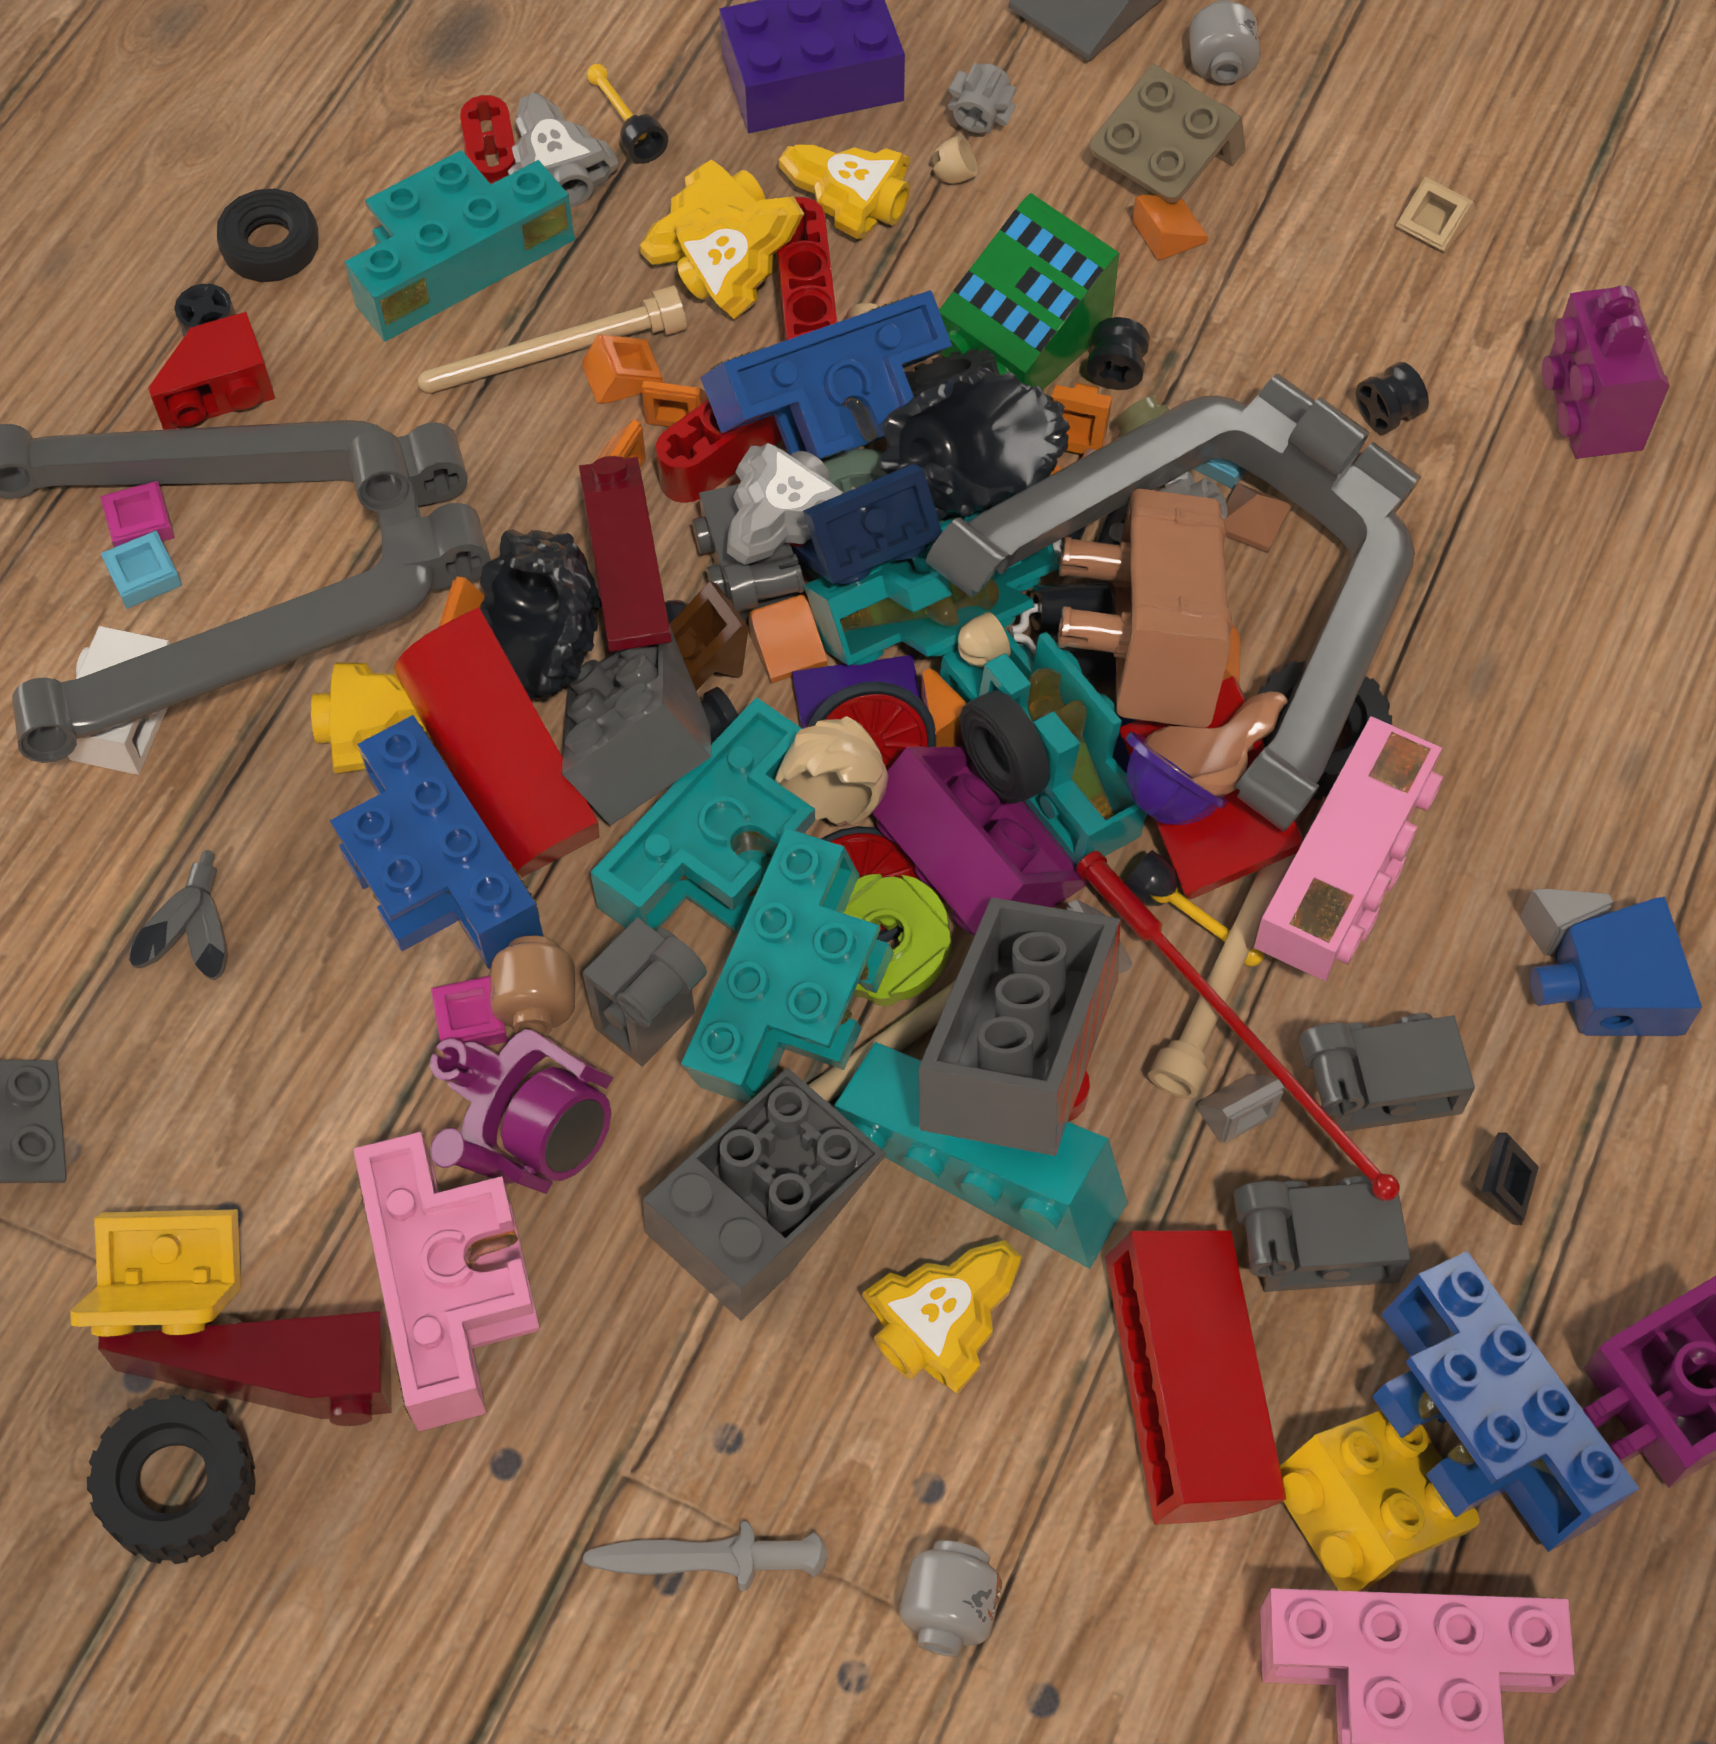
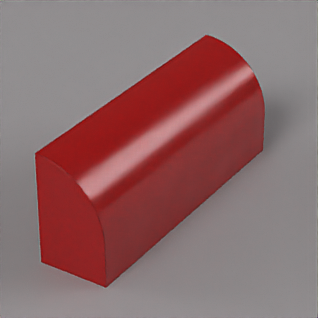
[394,607,600,879]
[1105,1230,1286,1525]

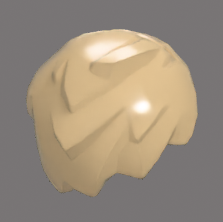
[775,716,889,826]

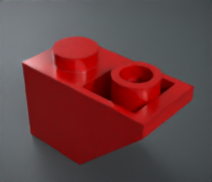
[148,312,276,430]

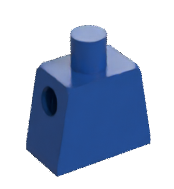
[1529,897,1702,1036]

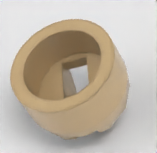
[932,134,978,184]
[958,612,1011,667]

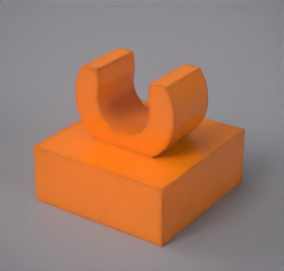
[1051,382,1113,455]

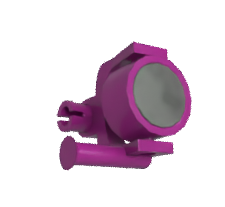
[430,1029,614,1194]

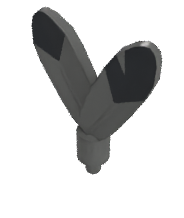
[129,850,228,980]

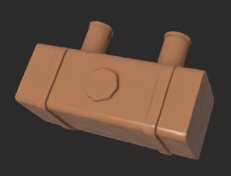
[1058,489,1232,728]

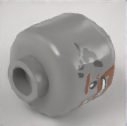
[1189,0,1261,83]
[899,1540,1002,1657]

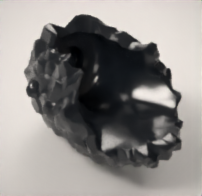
[880,366,1070,519]
[479,529,602,700]

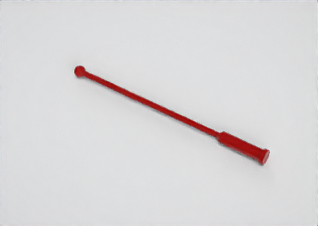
[1076,851,1400,1201]

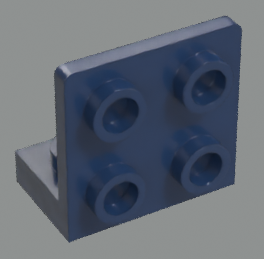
[790,464,942,584]

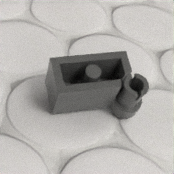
[692,484,804,620]
[583,917,707,1067]
[1299,1013,1475,1132]
[1234,1176,1411,1292]

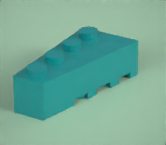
[834,1042,1128,1269]

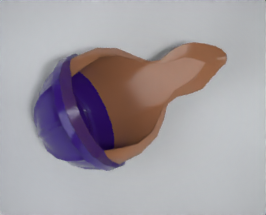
[1125,691,1288,825]

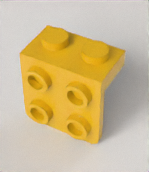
[70,1209,241,1337]
[1280,1410,1480,1592]

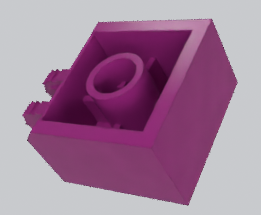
[1542,285,1670,459]
[1583,1276,1716,1488]

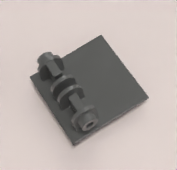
[0,1060,66,1183]

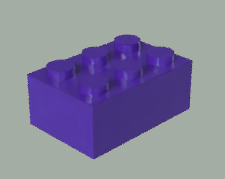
[719,0,905,133]

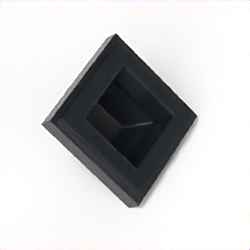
[1471,1132,1539,1225]

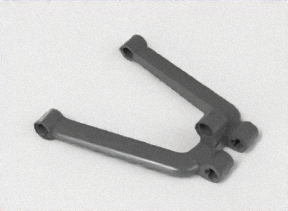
[926,373,1421,832]
[0,420,491,763]

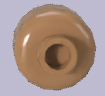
[490,936,575,1036]

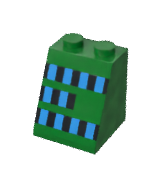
[939,193,1120,390]

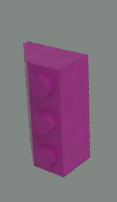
[872,747,1089,936]

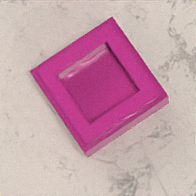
[100,481,175,548]
[431,976,508,1055]

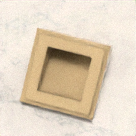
[1396,177,1477,253]

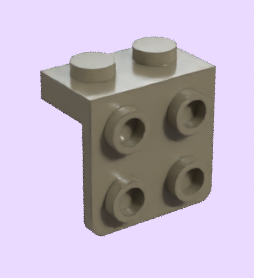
[1090,63,1246,203]

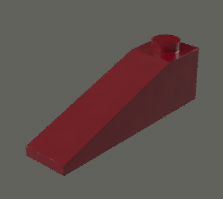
[579,456,672,652]
[98,1311,392,1426]

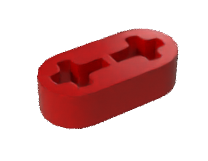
[460,95,515,184]

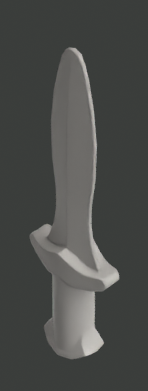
[582,1521,828,1591]

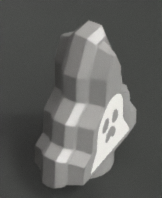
[507,92,619,208]
[727,443,843,565]

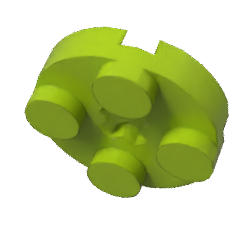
[844,873,953,1006]

